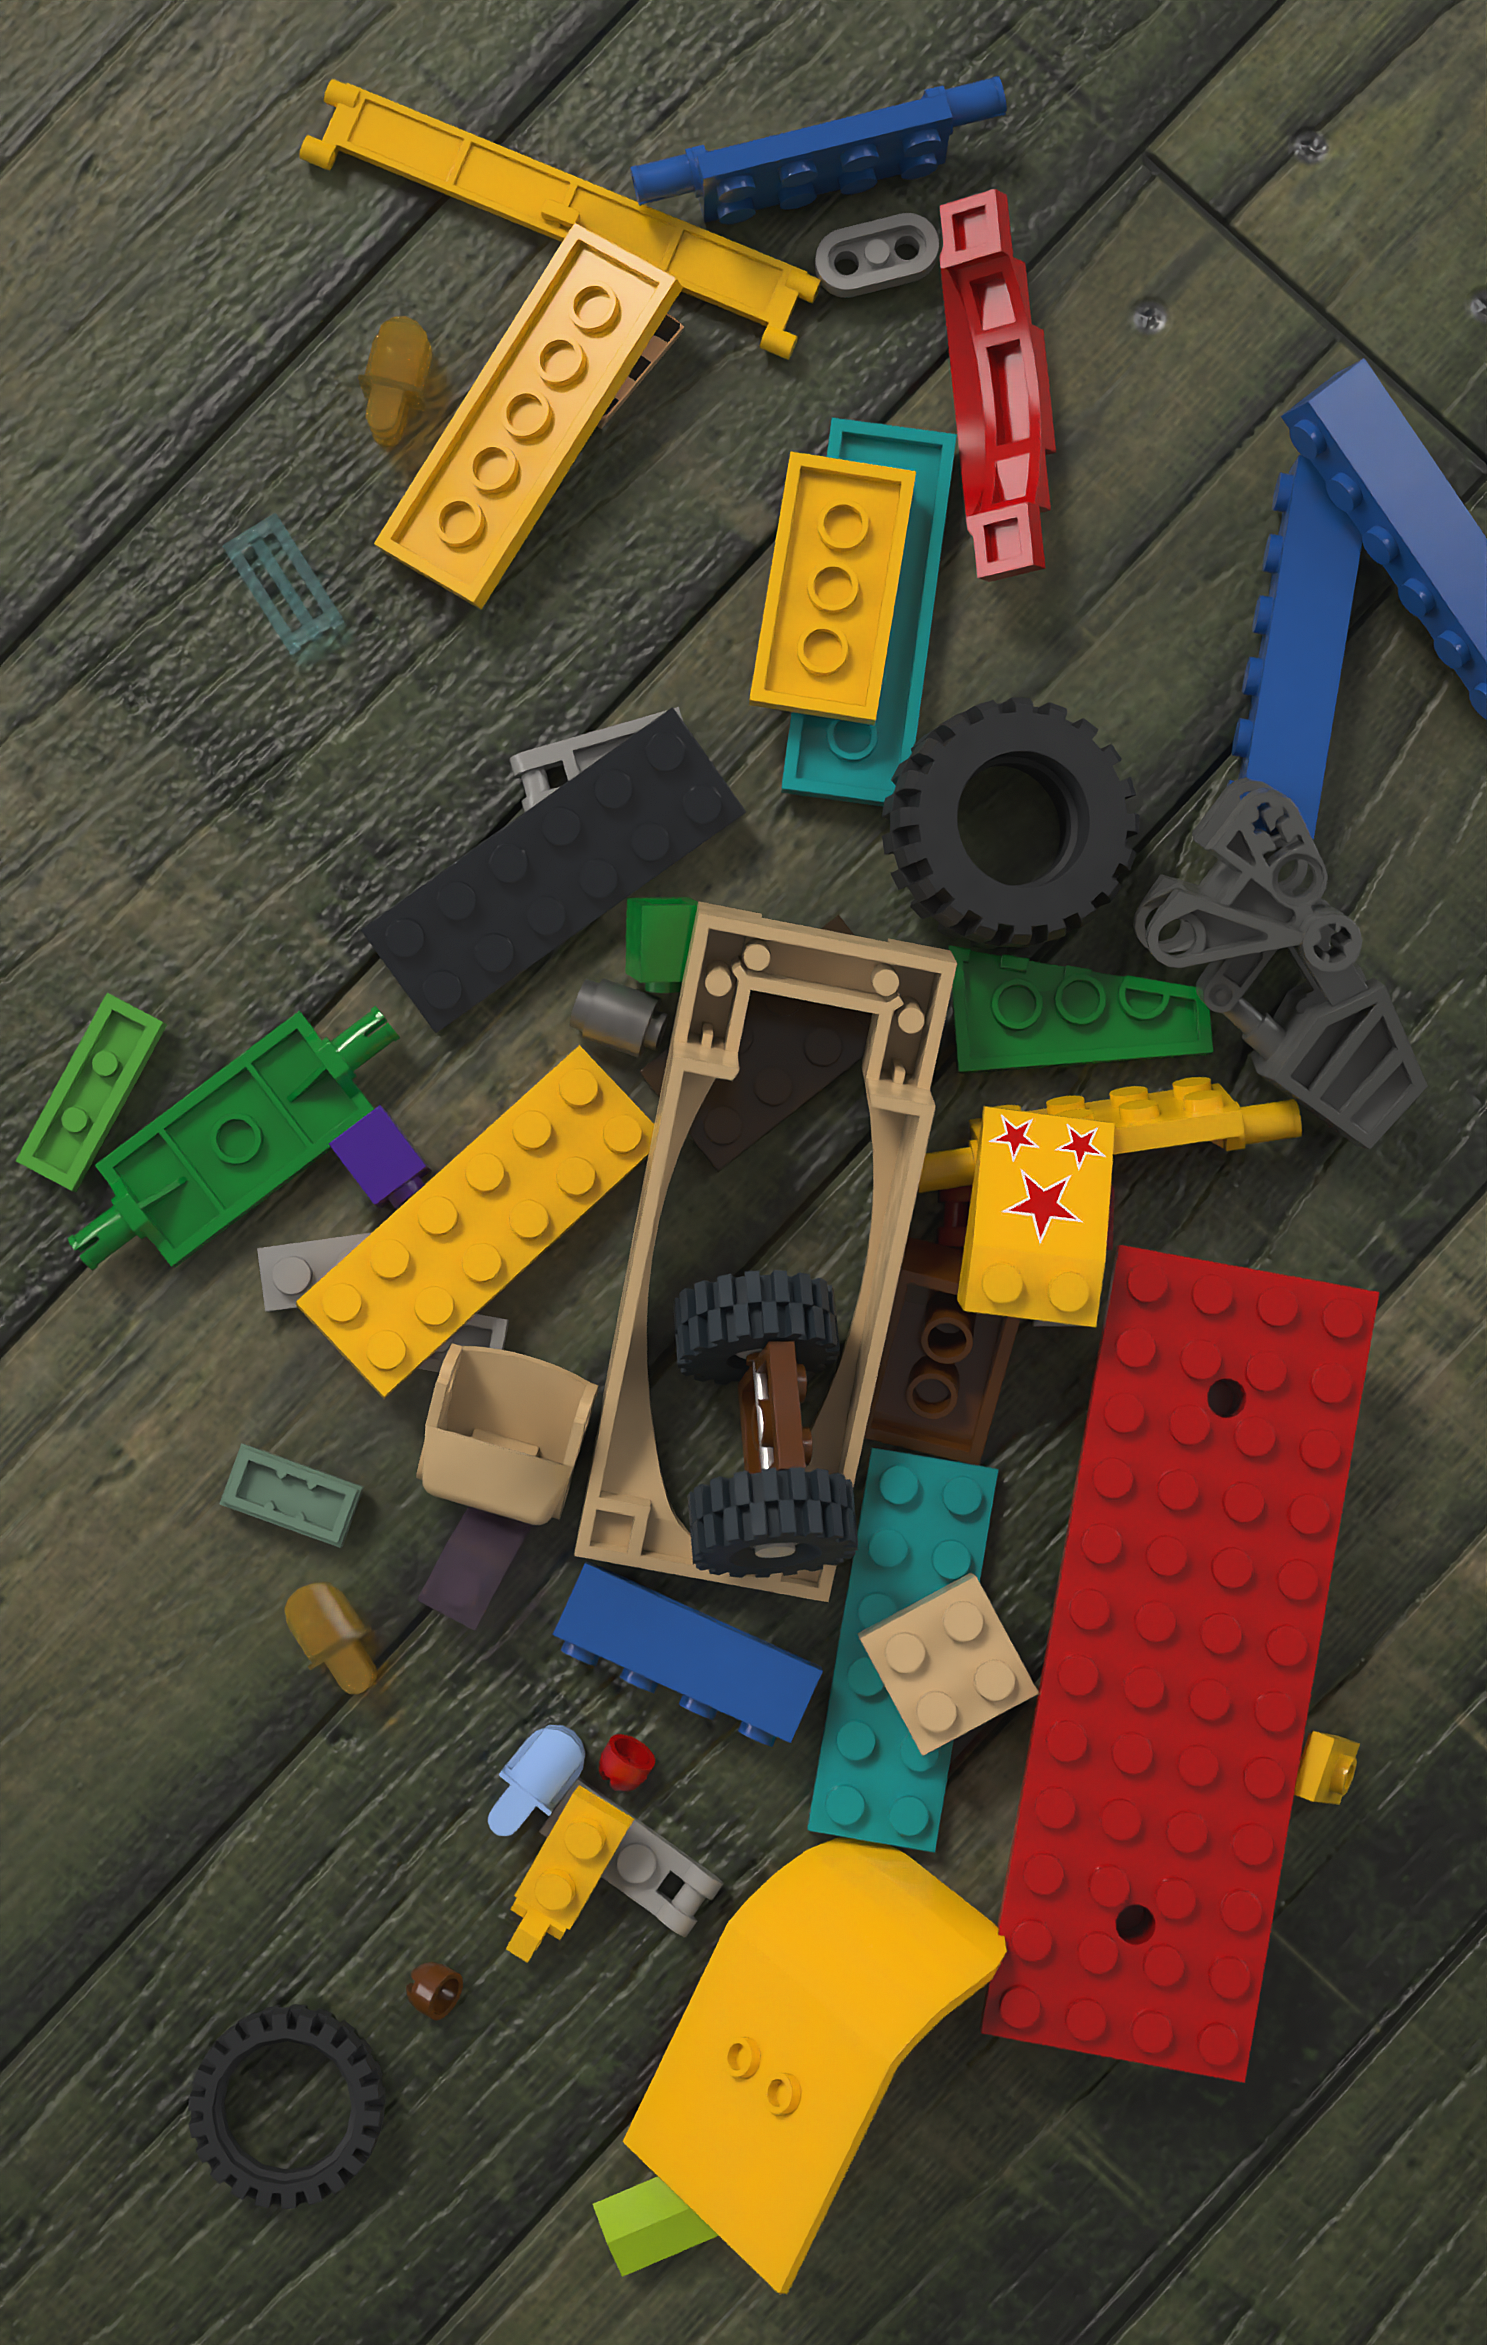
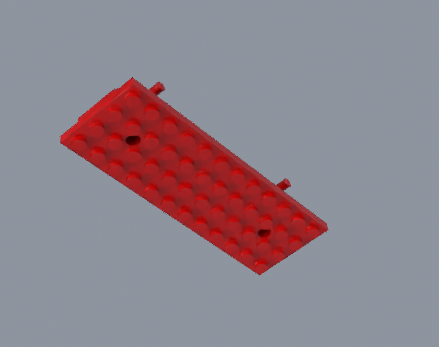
[979,1245,1380,2083]

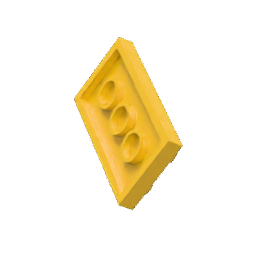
[749,451,916,725]

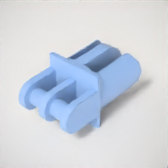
[488,1725,585,1836]

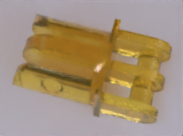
[358,316,433,448]
[284,1582,377,1694]

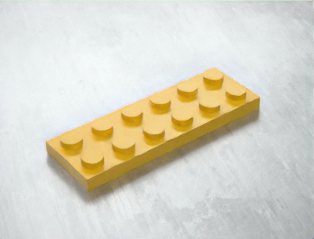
[374,223,683,610]
[296,1045,654,1399]

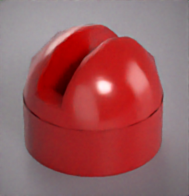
[599,1734,655,1792]

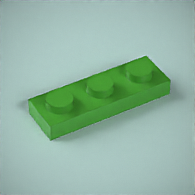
[16,993,167,1192]

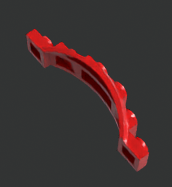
[939,189,1056,582]

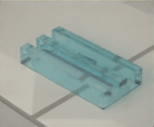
[222,513,344,655]

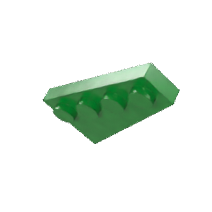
[947,945,1213,1074]

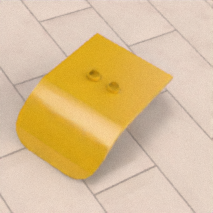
[622,1837,1007,2294]

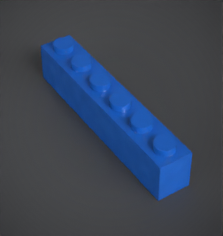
[1281,358,1487,720]
[1227,454,1362,840]

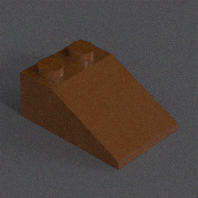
[864,1237,1021,1466]

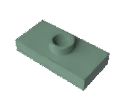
[219,1443,365,1548]

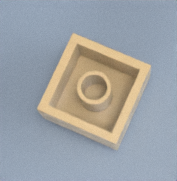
[857,1573,1038,1756]

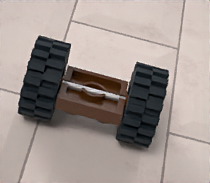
[673,1270,858,1578]

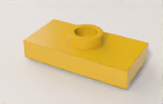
[1294,1731,1360,1805]

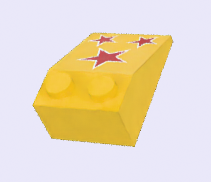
[957,1106,1115,1327]

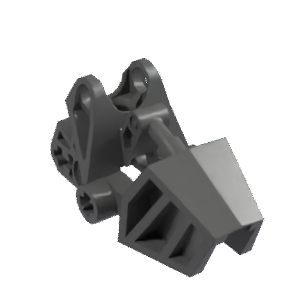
[1133,777,1428,1150]

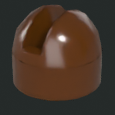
[406,1962,463,2021]

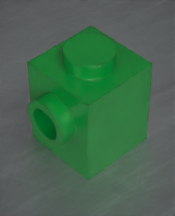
[625,897,698,993]

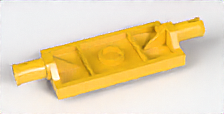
[918,1077,1302,1193]

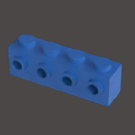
[553,1561,823,1747]

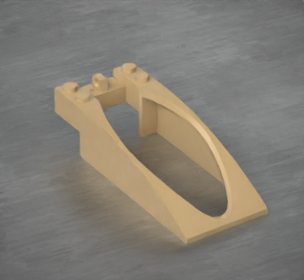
[574,901,957,1602]

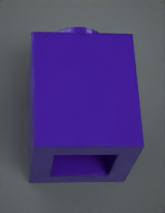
[328,1105,432,1209]

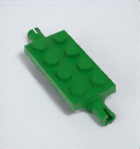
[67,1005,400,1271]

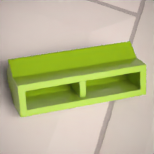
[593,2176,719,2277]

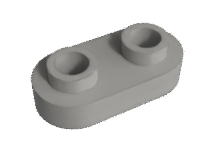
[815,213,939,298]

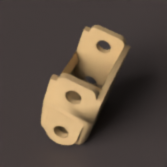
[416,1343,599,1525]

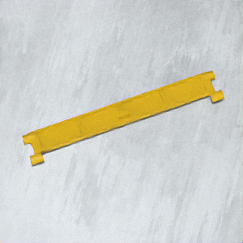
[299,79,821,360]

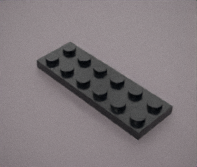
[361,707,746,1033]

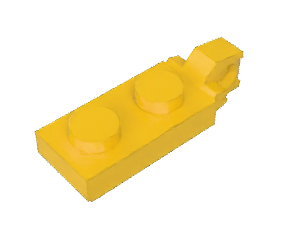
[506,1785,634,1963]

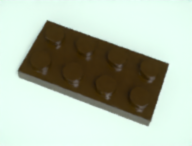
[639,915,872,1172]

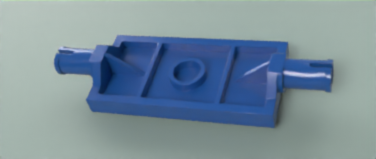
[630,76,1007,224]

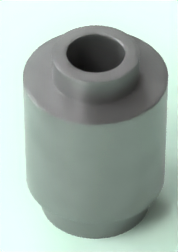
[569,978,669,1058]

